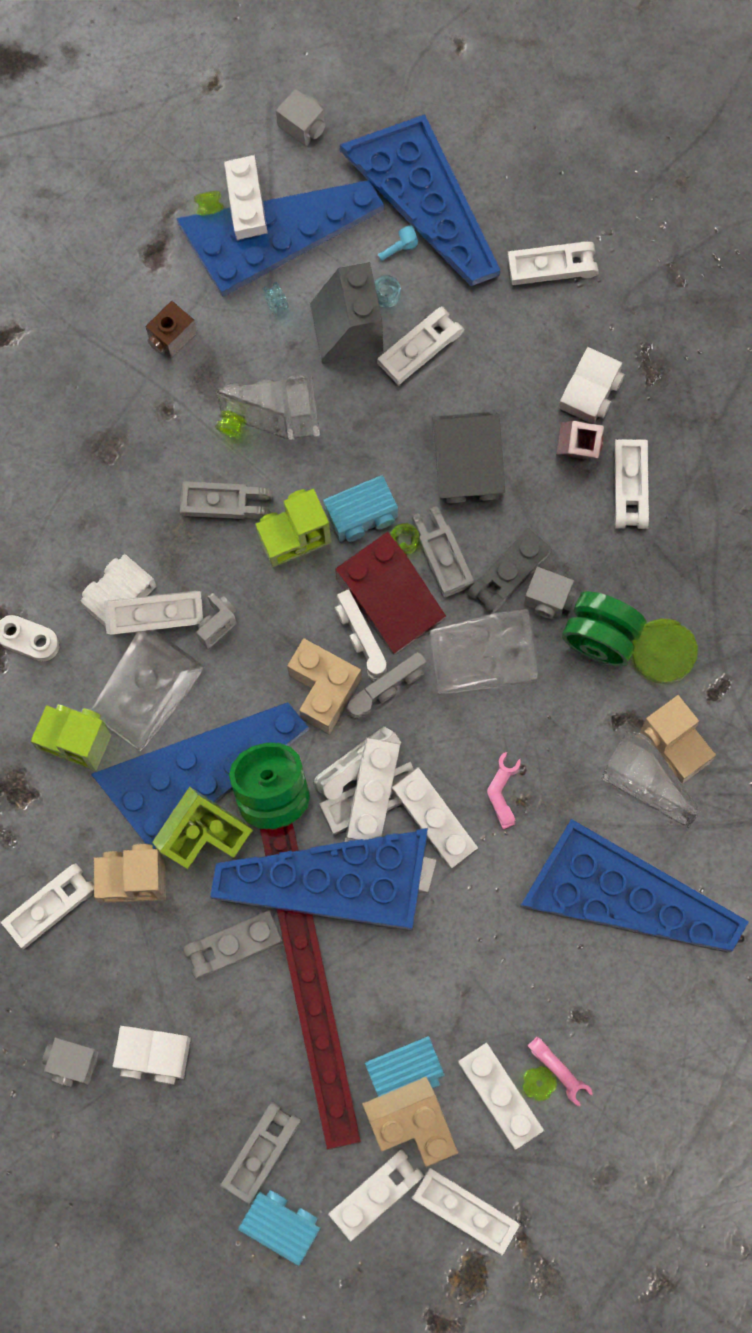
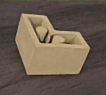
[287,638,362,735]
[639,695,716,785]
[94,844,166,903]
[363,1077,458,1167]

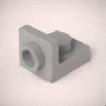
[196,593,237,649]

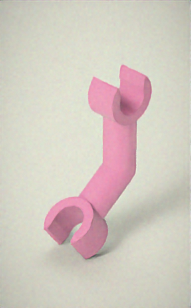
[487,752,521,830]
[527,1037,592,1106]

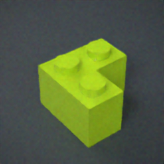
[255,488,332,568]
[30,704,112,771]
[152,787,252,869]

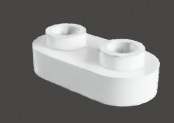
[0,615,59,662]

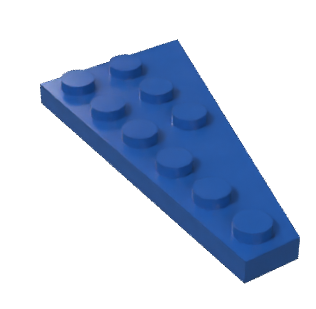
[339,114,501,286]
[176,180,384,297]
[91,702,309,849]
[520,819,749,952]
[210,828,428,930]

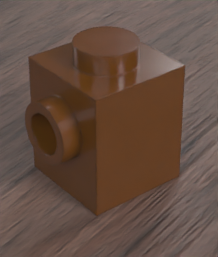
[145,300,198,358]

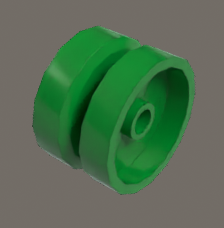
[562,591,647,667]
[229,743,310,829]

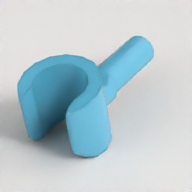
[378,226,418,261]

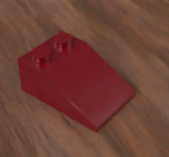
[335,532,446,655]

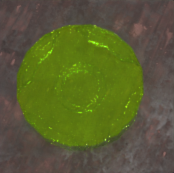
[632,618,698,684]

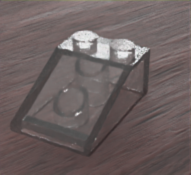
[91,630,205,751]
[601,731,700,828]

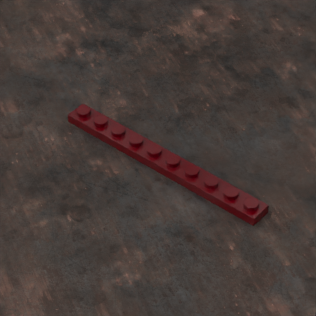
[260,822,361,1150]

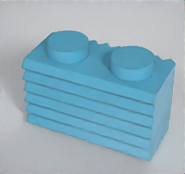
[323,475,398,542]
[365,1036,445,1097]
[238,1190,321,1266]

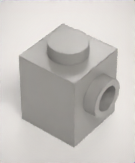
[276,89,325,146]
[524,567,577,619]
[42,1038,99,1087]

